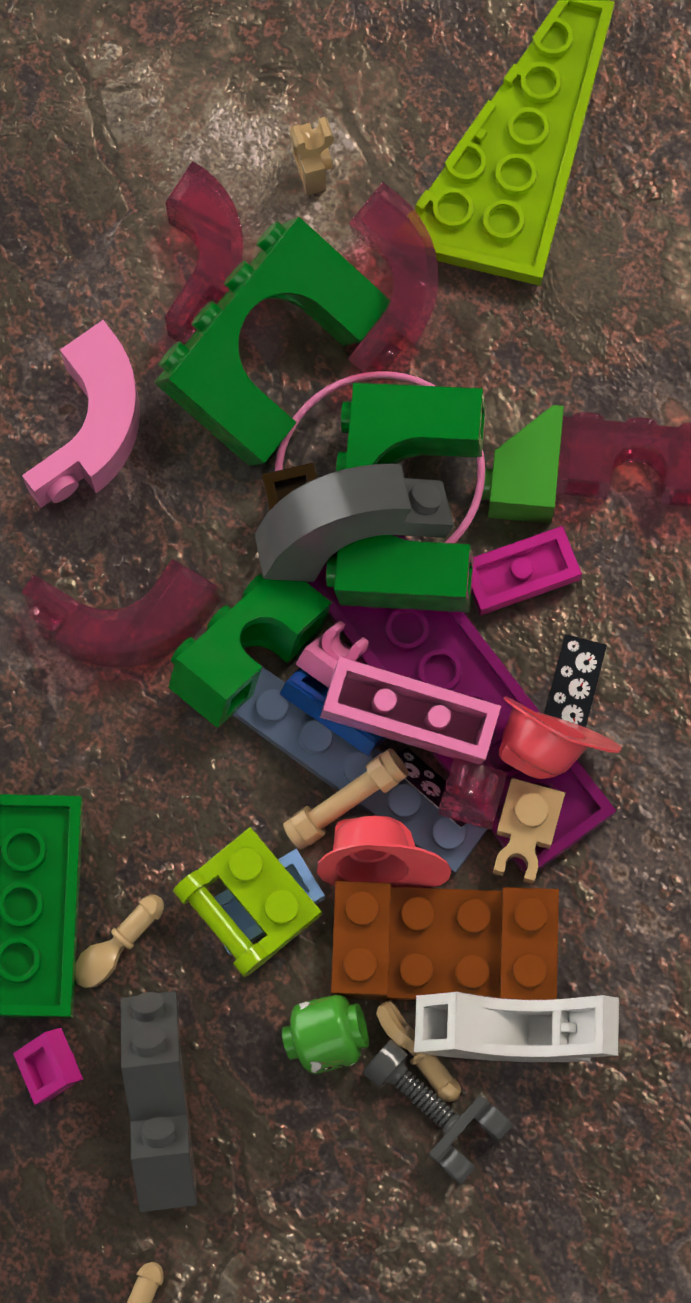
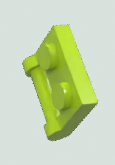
[173,827,322,977]

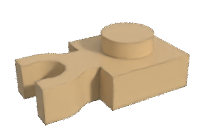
[493,778,565,884]

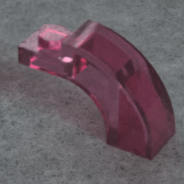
[164,161,245,345]

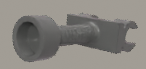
[362,1039,513,1185]

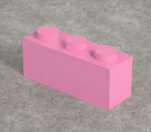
[320,657,501,766]

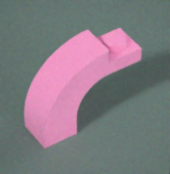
[22,320,140,508]

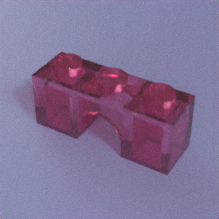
[556,412,691,507]

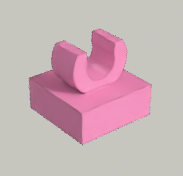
[296,621,368,688]

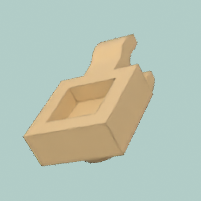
[290,117,334,196]

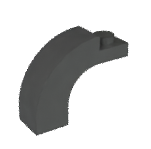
[254,464,454,582]

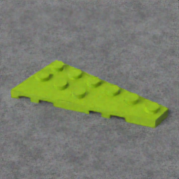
[390,0,615,286]

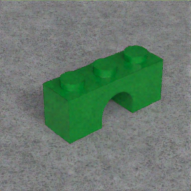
[168,574,332,728]

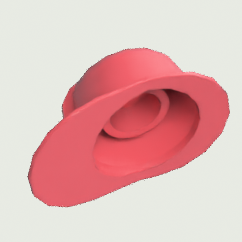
[499,696,622,779]
[317,816,451,888]

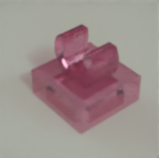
[438,757,508,830]

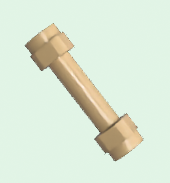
[283,748,409,850]

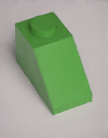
[481,405,564,524]

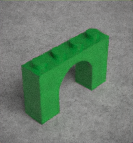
[154,217,392,466]
[326,383,486,612]

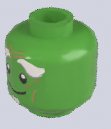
[282,994,369,1074]

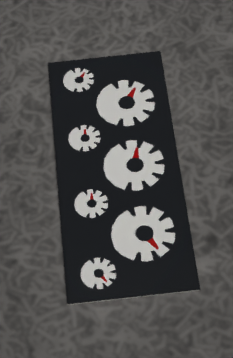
[545,634,607,728]
[397,747,480,828]

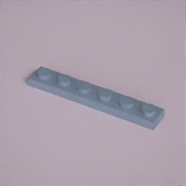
[233,667,488,876]

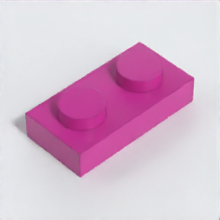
[471,526,582,616]

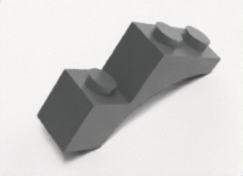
[121,991,197,1212]

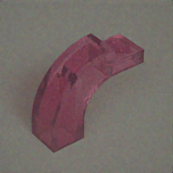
[348,182,440,373]
[22,559,221,667]

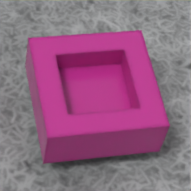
[13,1028,83,1105]

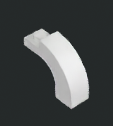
[414,992,619,1062]

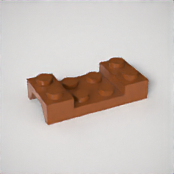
[331,881,559,1002]

